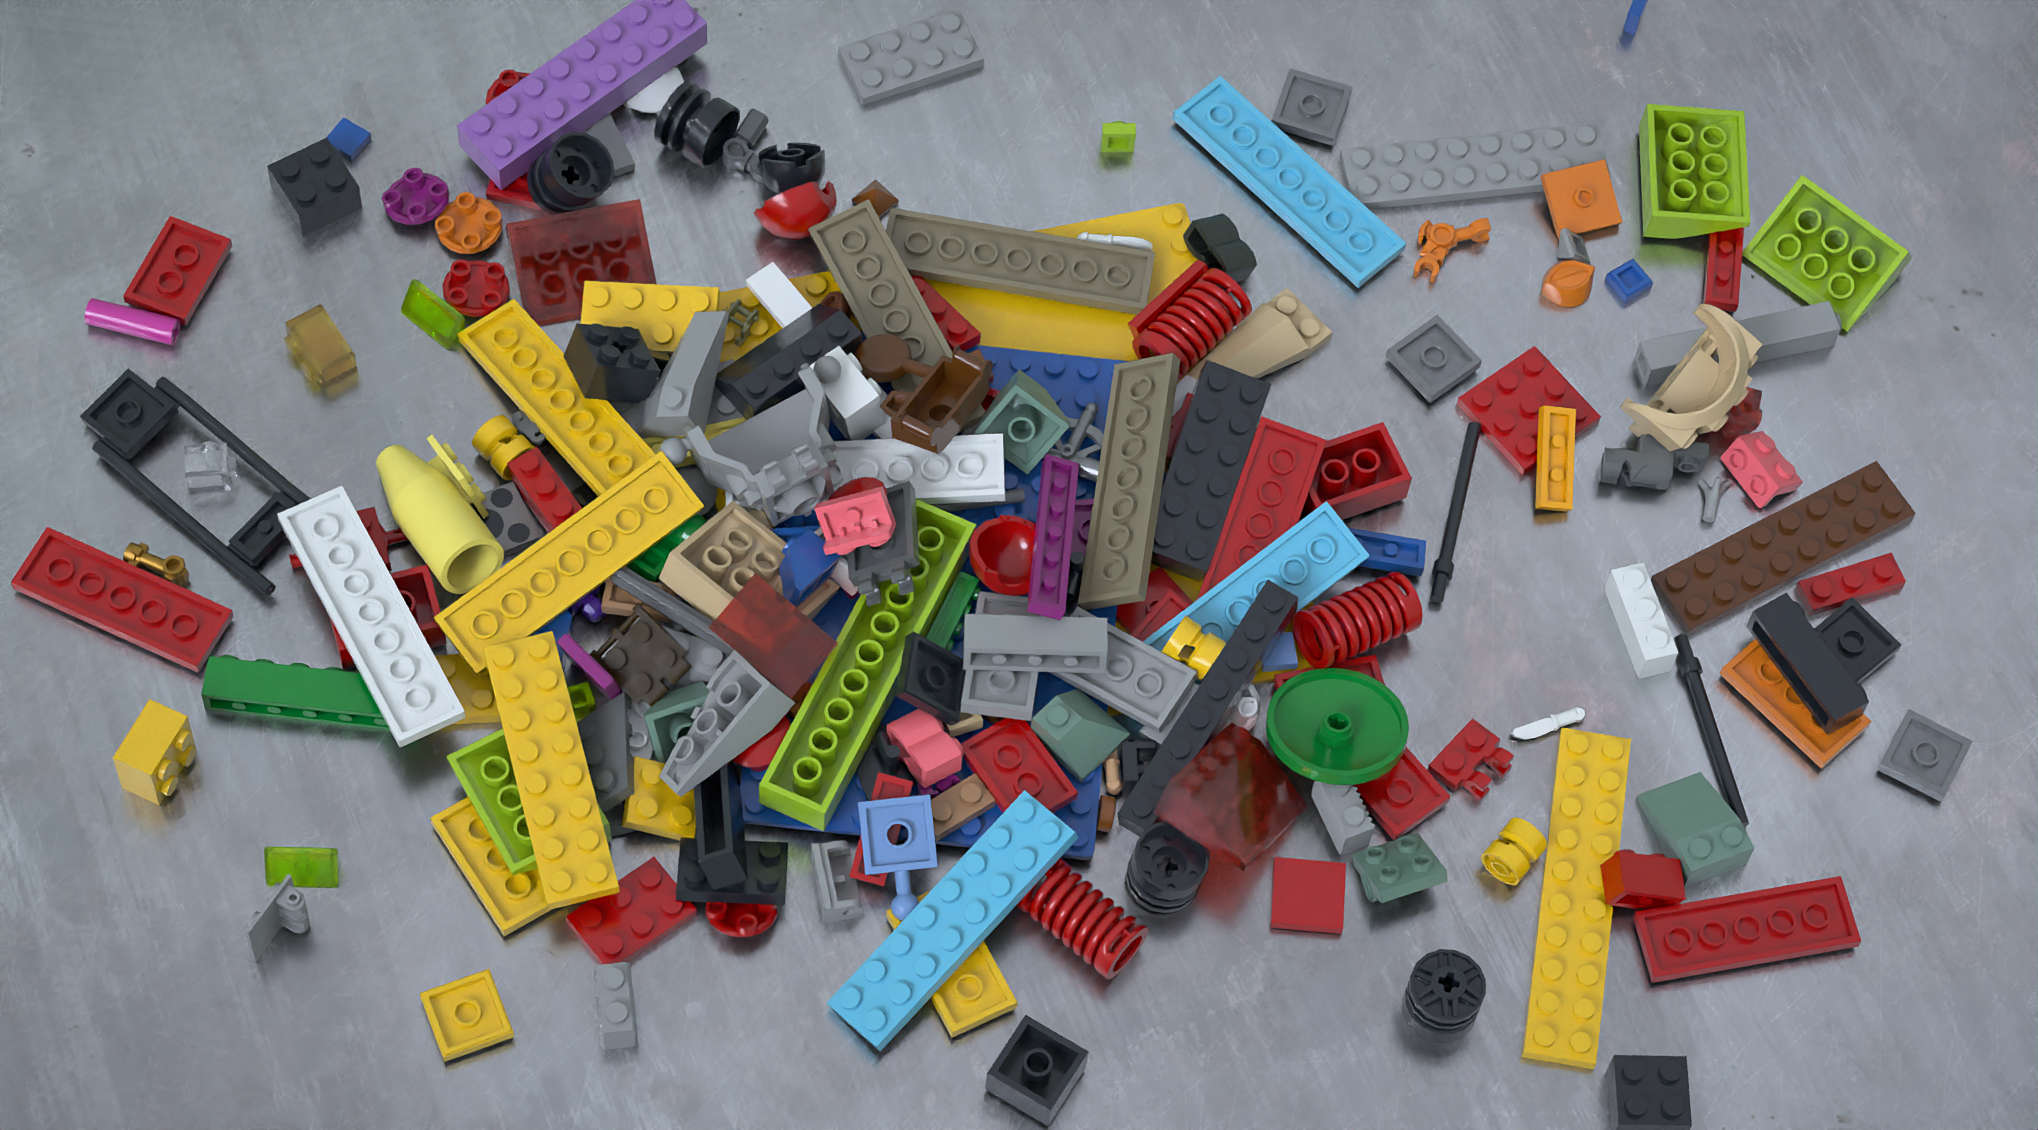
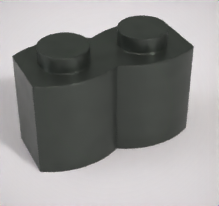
[1183,213,1257,286]

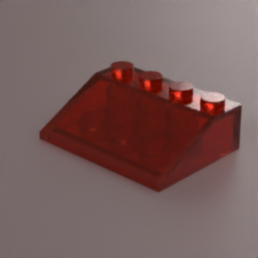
[505,199,657,322]
[1154,722,1307,872]

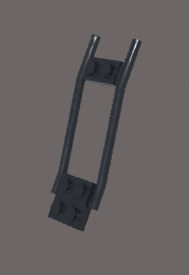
[80,368,311,596]

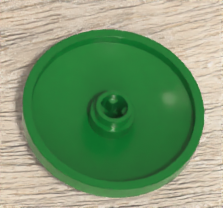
[1266,668,1409,785]

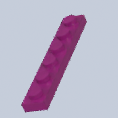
[1027,454,1079,620]

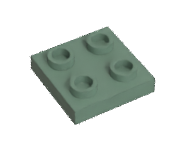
[1352,833,1448,903]

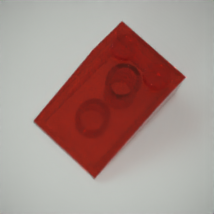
[709,573,838,698]

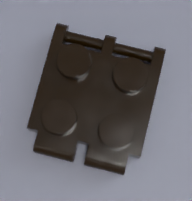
[589,603,692,707]

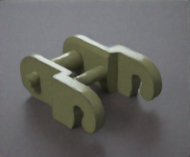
[722,299,759,347]

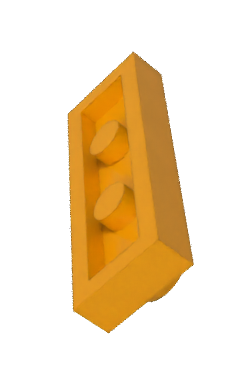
[1535,405,1576,512]

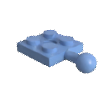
[858,795,938,921]

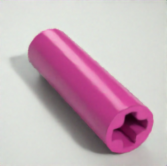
[84,298,180,346]

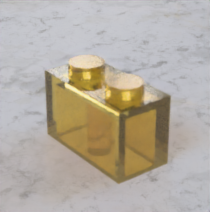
[284,304,357,390]

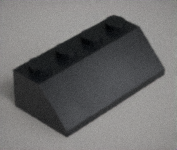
[715,304,862,420]

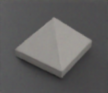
[1557,228,1591,265]

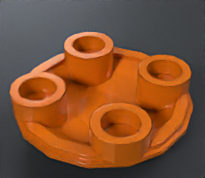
[435,192,503,254]

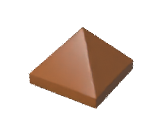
[852,179,899,218]

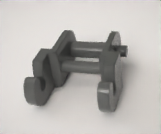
[512,411,549,457]

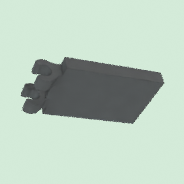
[848,481,919,607]

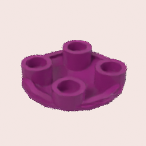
[382,168,450,225]

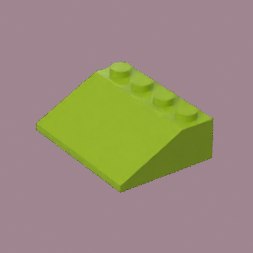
[1639,104,1750,239]
[1742,175,1912,332]
[446,728,612,876]

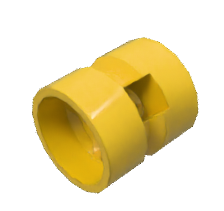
[472,415,535,480]
[1161,615,1227,681]
[1481,817,1548,886]

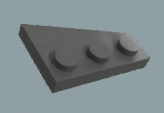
[577,692,635,812]

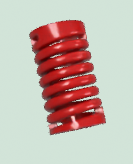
[1132,268,1252,382]
[1293,571,1423,669]
[1017,858,1149,980]

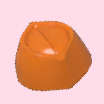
[1541,260,1595,307]

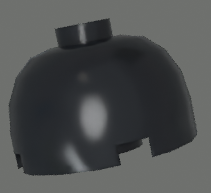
[758,142,825,194]

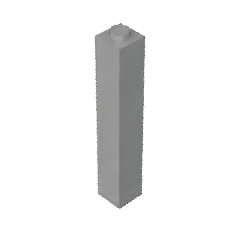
[1634,301,1842,387]

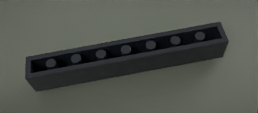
[1117,580,1298,837]

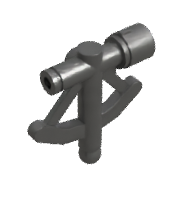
[1043,403,1104,482]

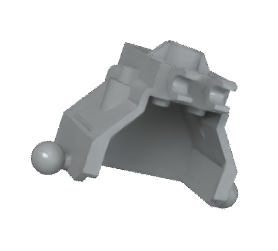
[659,356,841,527]

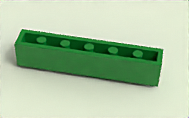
[201,655,391,731]

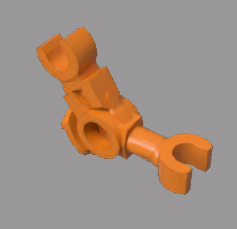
[1413,218,1491,283]

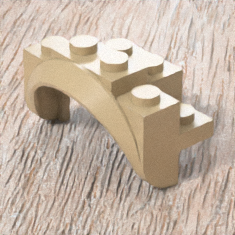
[1619,304,1763,451]

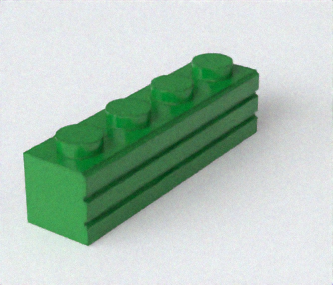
[926,571,981,652]

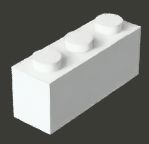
[1604,562,1678,679]

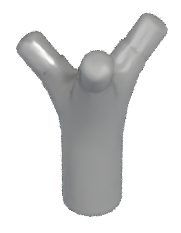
[1698,477,1733,522]

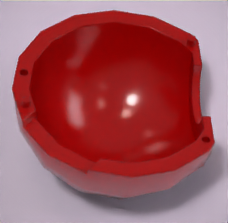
[753,181,837,240]
[969,515,1036,596]

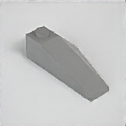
[639,311,729,437]
[659,650,795,797]

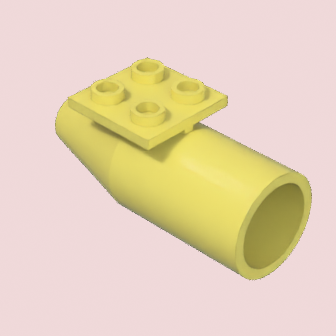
[376,435,504,594]

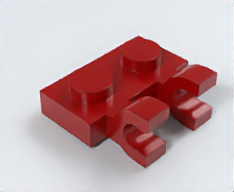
[1428,718,1514,801]

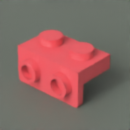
[1721,431,1803,508]
[814,486,897,555]

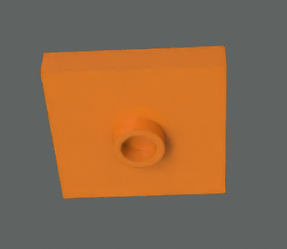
[1540,159,1623,240]

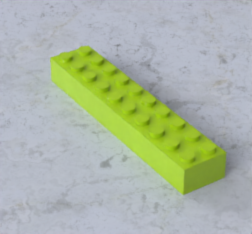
[759,499,976,831]

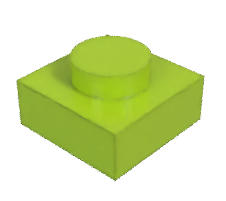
[1100,121,1136,152]

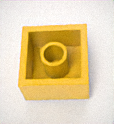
[113,699,197,806]

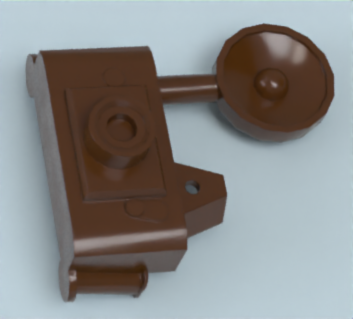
[854,334,993,454]

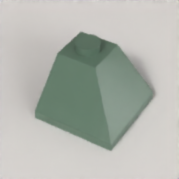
[973,369,1071,475]
[643,681,710,764]
[1031,689,1130,782]

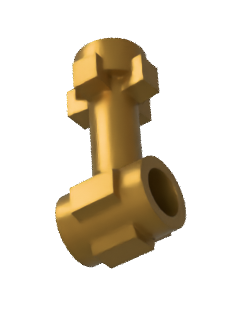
[123,542,189,586]

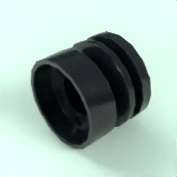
[654,81,740,169]
[527,132,614,218]
[1126,821,1210,913]
[1403,949,1486,1043]

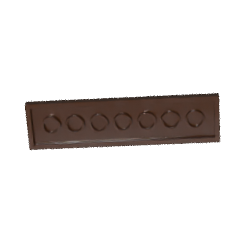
[1651,461,1916,636]

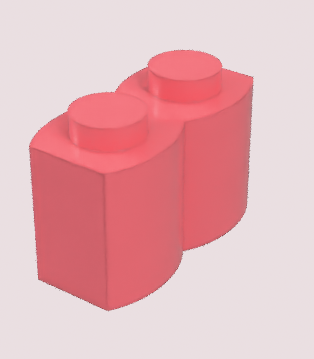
[886,709,964,788]

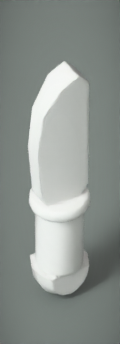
[1076,232,1153,252]
[1510,706,1586,740]

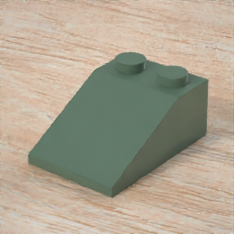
[1636,772,1755,888]

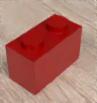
[1600,849,1686,910]

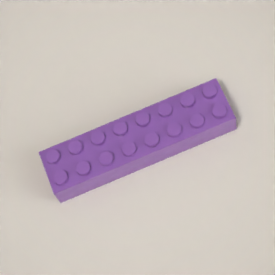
[457,0,707,190]

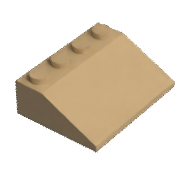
[659,500,840,659]

